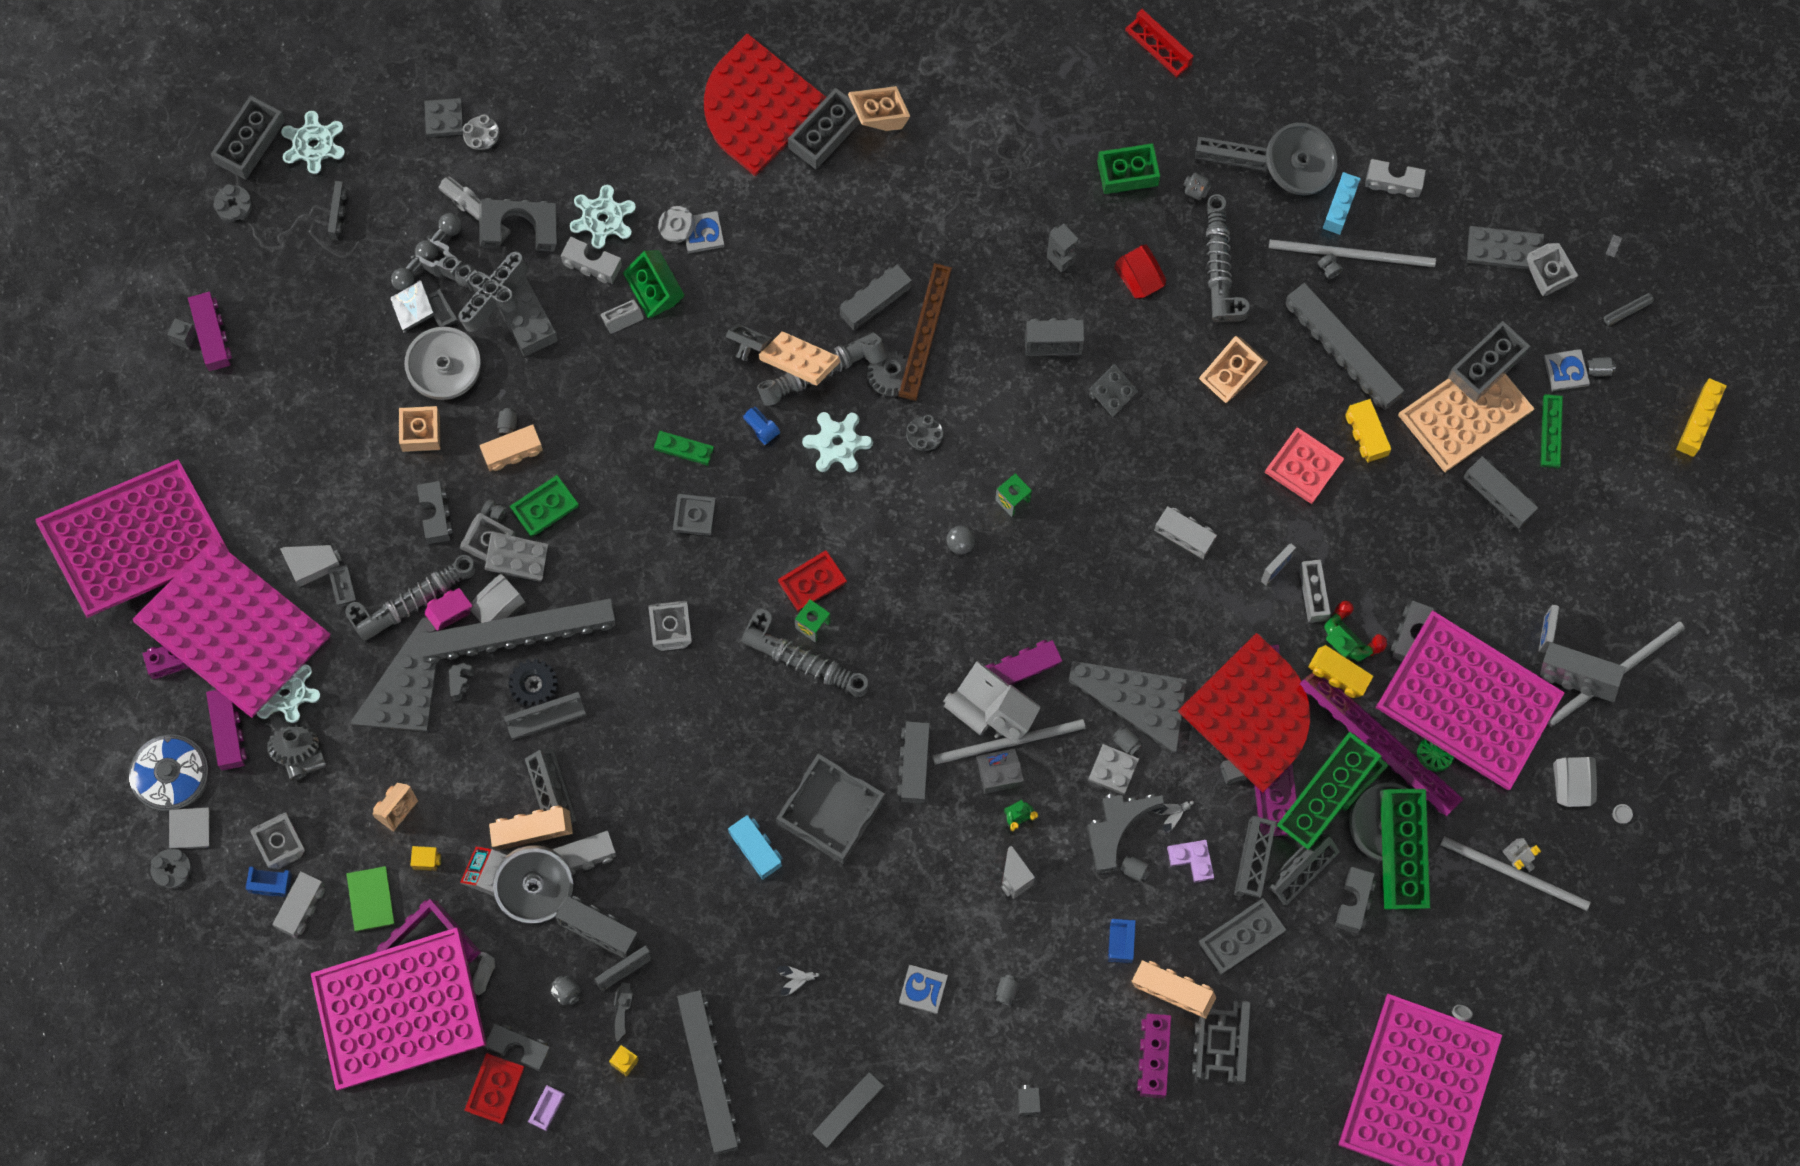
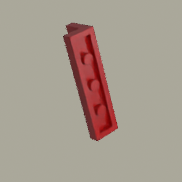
[1125,9,1194,77]

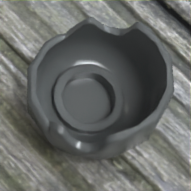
[946,526,975,555]

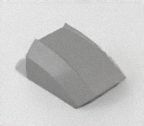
[1527,243,1578,296]
[460,513,515,561]
[471,574,526,623]
[649,601,692,651]
[1553,757,1597,807]
[250,812,305,869]
[468,952,495,995]

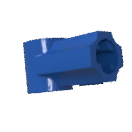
[743,407,781,445]

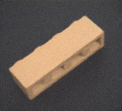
[489,806,573,850]
[1132,961,1216,1019]

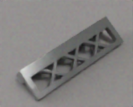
[1195,136,1268,171]
[504,692,586,740]
[525,749,577,824]
[1234,816,1276,898]
[1264,833,1340,906]

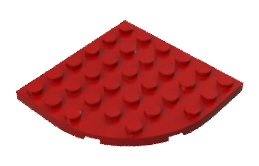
[704,34,826,176]
[1178,633,1310,792]

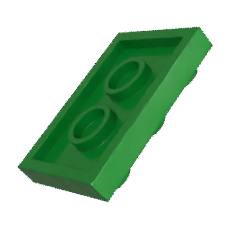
[510,475,579,538]

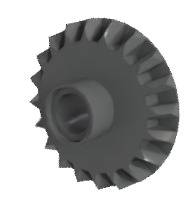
[867,350,908,396]
[267,724,319,765]

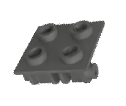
[1089,364,1138,417]

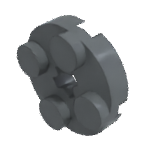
[214,184,252,222]
[151,849,192,889]

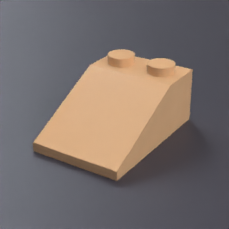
[848,86,910,131]
[1199,336,1268,403]
[372,783,418,832]

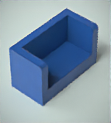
[246,867,292,897]
[1108,919,1135,963]

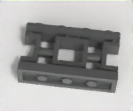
[1192,1001,1250,1085]

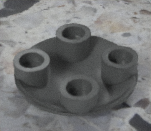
[906,415,944,451]

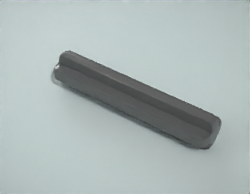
[1603,293,1654,326]

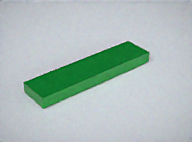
[1541,394,1563,468]

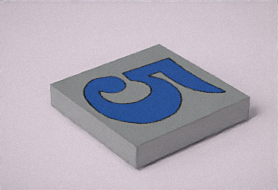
[685,211,724,254]
[1543,349,1590,392]
[1261,544,1296,585]
[1538,605,1560,653]
[899,965,948,1014]

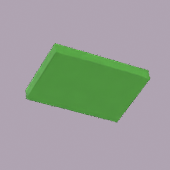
[346,866,395,932]

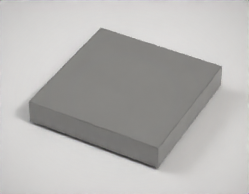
[169,808,210,849]

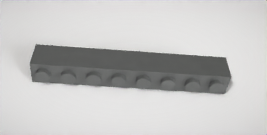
[1285,283,1404,411]
[677,990,741,1155]

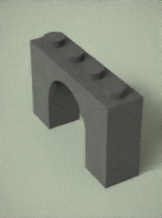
[479,198,557,252]

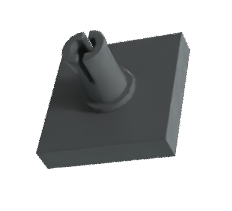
[726,323,772,360]

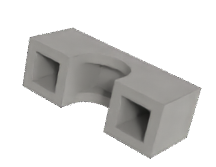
[1365,159,1426,197]
[561,237,622,284]

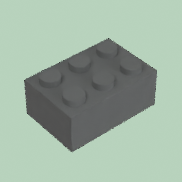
[1025,318,1084,356]

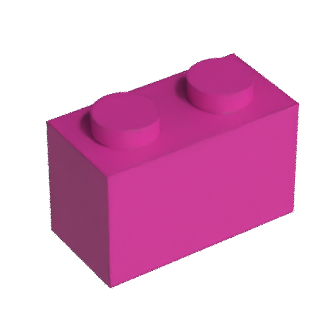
[425,588,472,631]

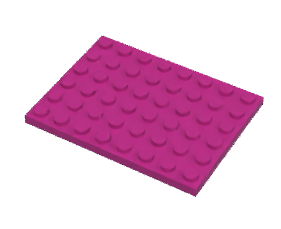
[36,459,230,618]
[133,540,331,718]
[1376,611,1564,790]
[311,928,487,1090]
[1338,994,1502,1166]

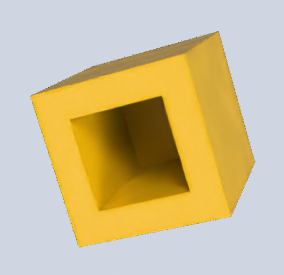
[410,846,441,871]
[609,1045,639,1076]

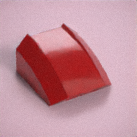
[1114,245,1167,298]

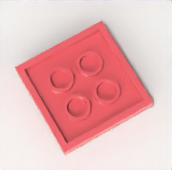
[1265,427,1344,504]

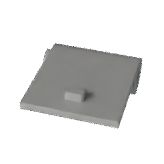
[943,661,1010,736]

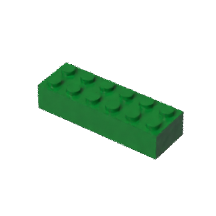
[1277,732,1382,850]
[1380,789,1430,909]

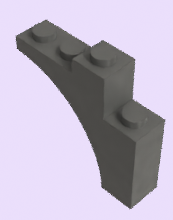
[1088,793,1164,874]

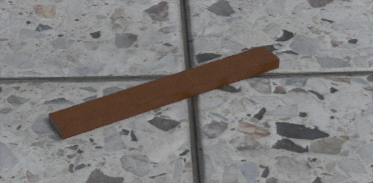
[898,263,952,401]

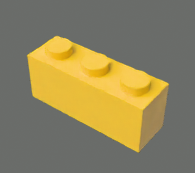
[1346,399,1391,463]
[1308,645,1373,698]

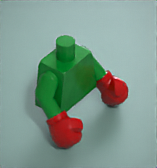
[1324,601,1387,661]

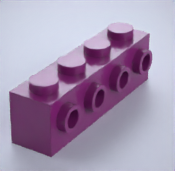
[188,292,232,371]
[985,639,1062,685]
[142,646,190,680]
[206,690,247,771]
[1137,1013,1171,1099]

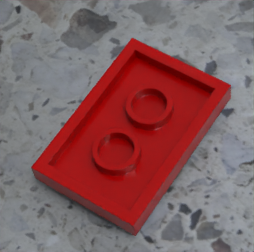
[778,550,847,612]
[464,1053,525,1125]

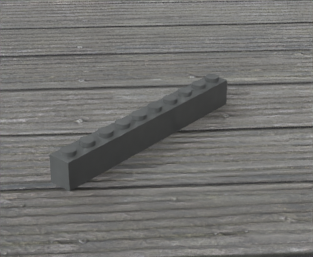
[419,599,615,663]

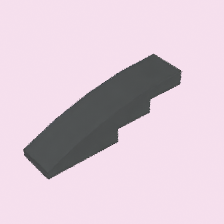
[812,1072,885,1148]

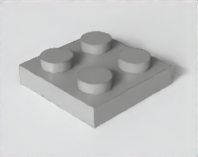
[1088,744,1139,795]

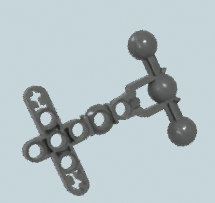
[391,213,528,332]

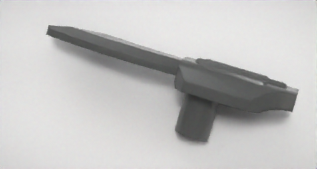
[614,982,633,1042]

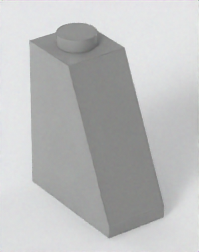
[281,545,342,587]

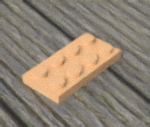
[759,331,840,386]

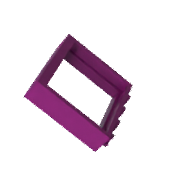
[375,899,481,965]

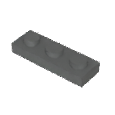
[328,181,347,240]

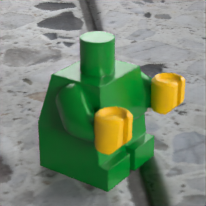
[1004,799,1038,831]

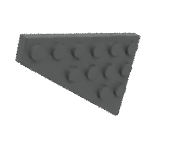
[351,618,441,733]
[1069,661,1187,753]

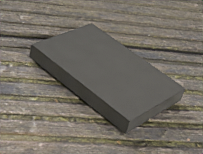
[595,945,652,992]

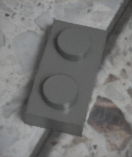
[429,289,458,327]
[328,565,357,607]

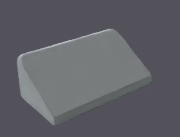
[600,300,643,334]

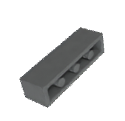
[840,264,912,330]
[1464,456,1538,529]
[897,722,929,804]

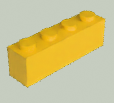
[1676,378,1726,457]

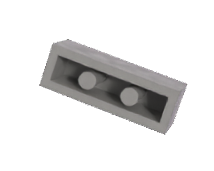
[1154,506,1217,559]
[1299,560,1330,623]
[553,831,616,875]
[272,871,325,938]

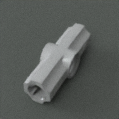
[439,176,481,221]

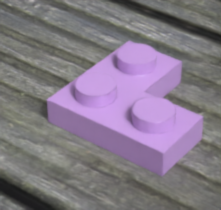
[1167,840,1214,883]

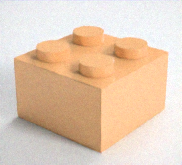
[399,406,440,452]

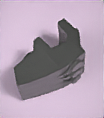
[449,663,474,702]

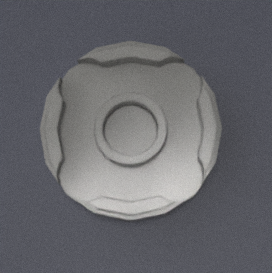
[658,206,695,243]

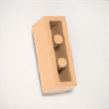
[480,425,543,471]

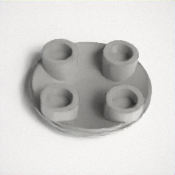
[463,114,499,150]

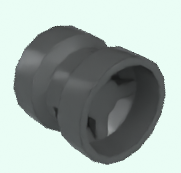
[1318,253,1343,279]
[481,498,507,523]

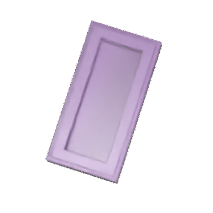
[528,1085,565,1131]

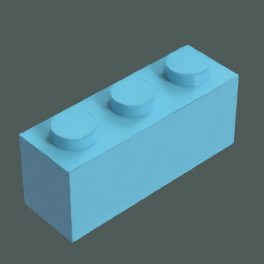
[1323,172,1360,235]
[728,815,782,880]

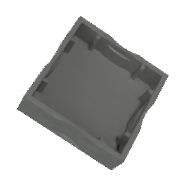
[776,754,885,864]

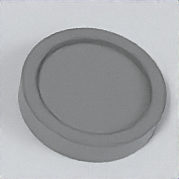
[1612,804,1633,824]
[1452,1005,1473,1021]

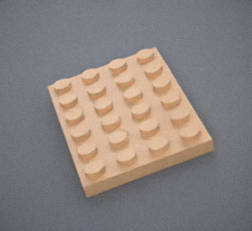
[1398,374,1534,473]

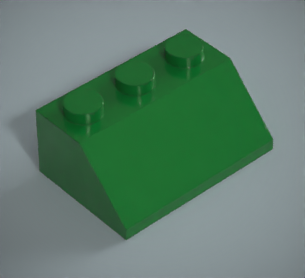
[623,250,685,318]

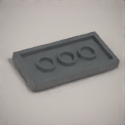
[1467,226,1544,270]
[1198,898,1286,975]

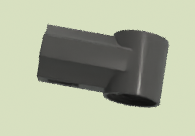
[285,750,326,781]

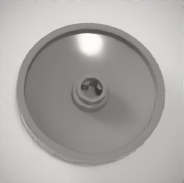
[405,327,481,400]

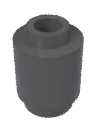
[1587,357,1616,377]
[497,408,518,437]
[1113,727,1143,756]
[1120,856,1151,882]
[995,974,1020,1006]

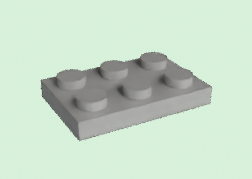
[485,532,548,582]

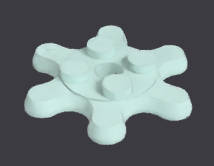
[281,111,345,174]
[570,185,636,249]
[802,412,873,472]
[257,665,320,723]

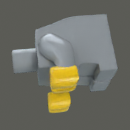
[1502,838,1541,872]

